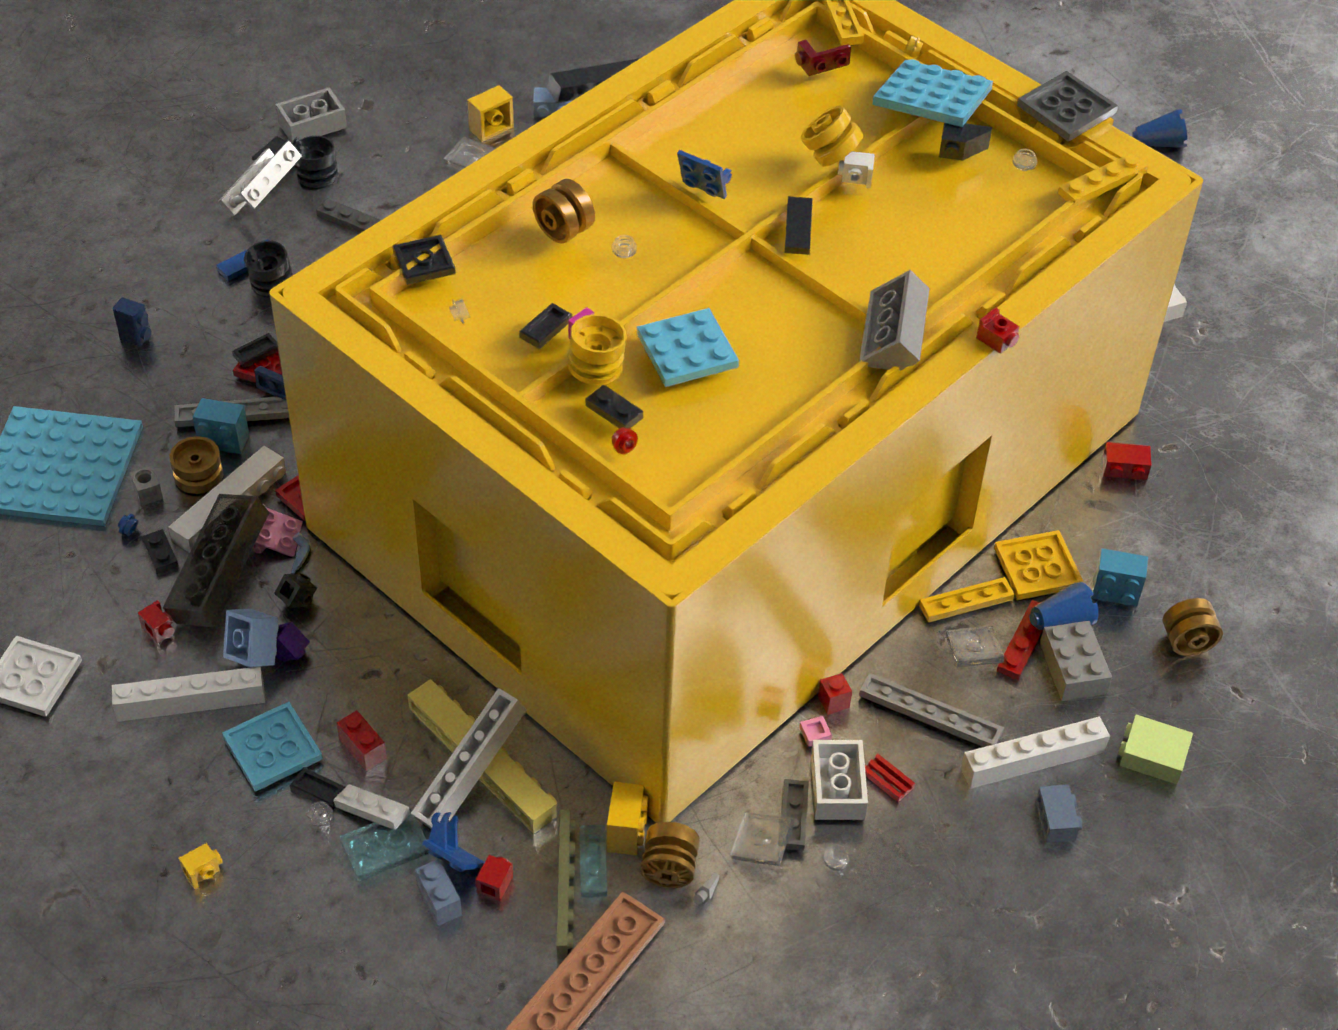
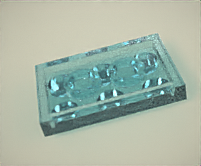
[339,809,429,882]

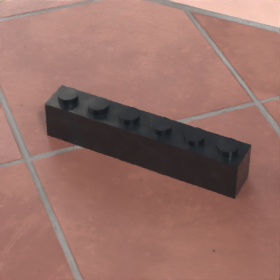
[546,58,640,103]

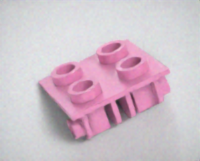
[250,505,303,557]

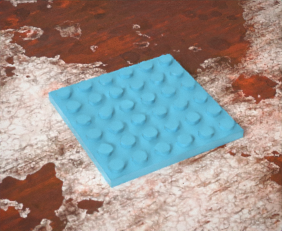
[0,406,143,526]

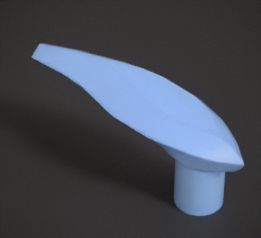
[291,532,311,574]

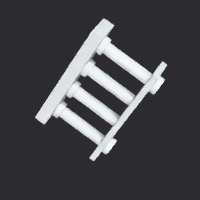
[218,141,302,217]

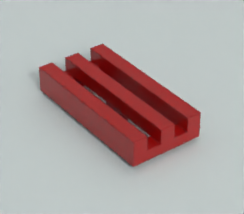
[865,754,915,802]

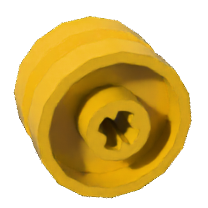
[800,105,863,167]

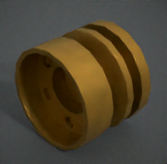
[640,821,700,888]

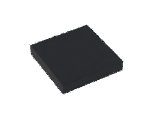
[392,235,456,285]

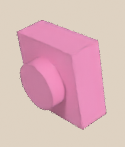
[799,716,832,747]

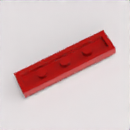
[996,600,1043,681]

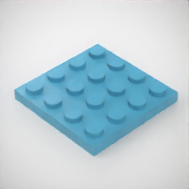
[872,59,993,127]

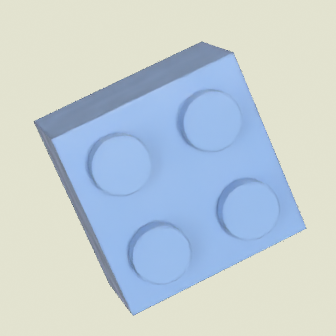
[223,609,279,667]

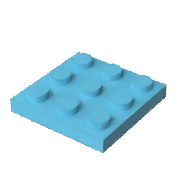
[637,308,739,387]
[222,702,323,791]

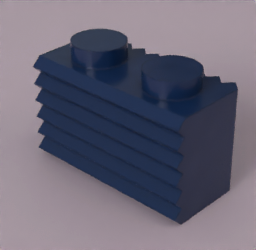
[112,297,151,347]

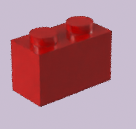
[1102,442,1152,480]
[336,710,387,772]

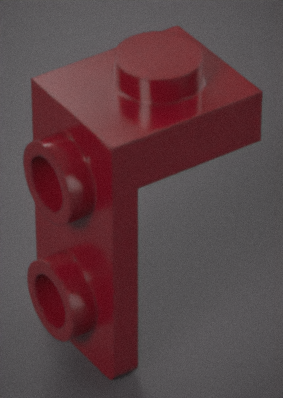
[795,40,851,76]

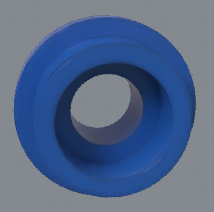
[118,514,139,536]

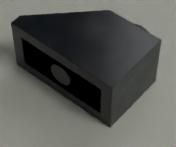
[939,123,992,161]

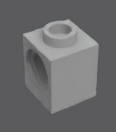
[130,466,163,506]

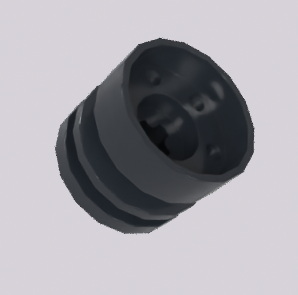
[294,136,338,188]
[244,241,293,296]

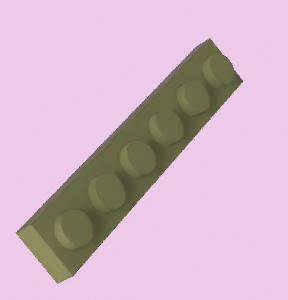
[557,809,575,959]

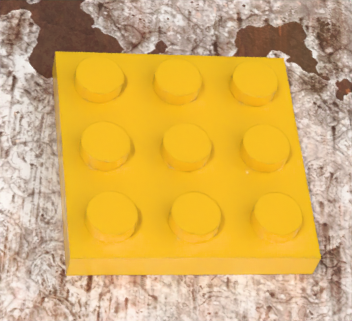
[994,530,1084,600]

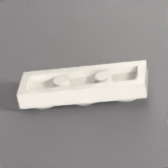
[334,784,410,830]

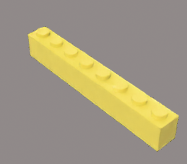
[408,679,557,834]

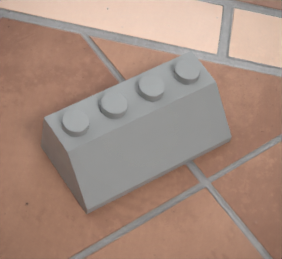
[859,270,930,371]

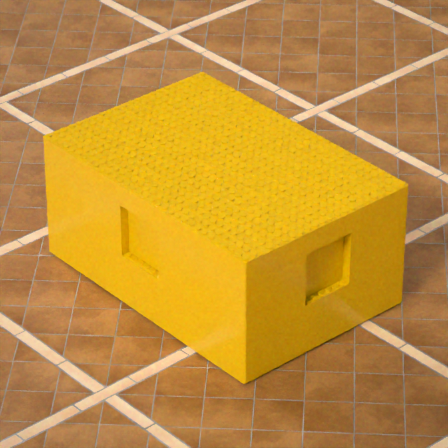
[269,0,1203,823]

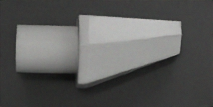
[693,873,719,904]

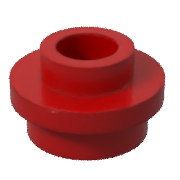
[611,428,638,455]

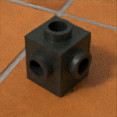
[274,573,317,608]

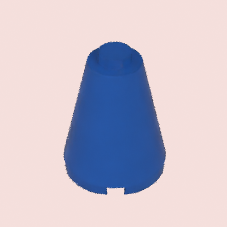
[1132,109,1187,148]
[1029,582,1098,630]

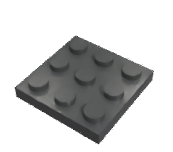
[1017,71,1118,142]

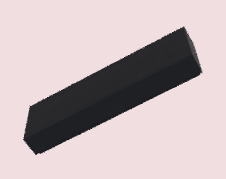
[785,196,813,255]

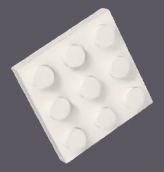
[0,636,82,717]

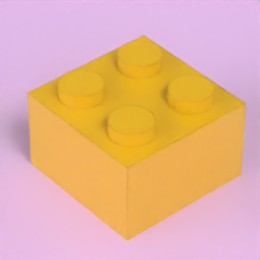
[467,85,514,142]
[607,782,648,856]

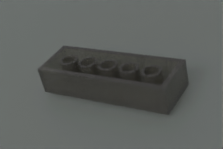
[163,494,270,627]

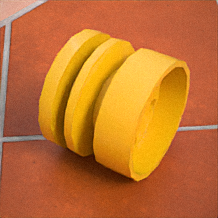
[568,314,626,385]

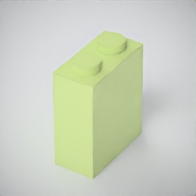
[1118,715,1193,784]

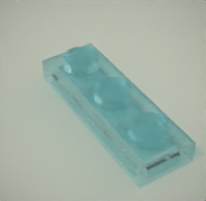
[579,825,607,897]

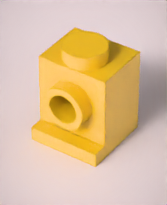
[179,843,223,890]

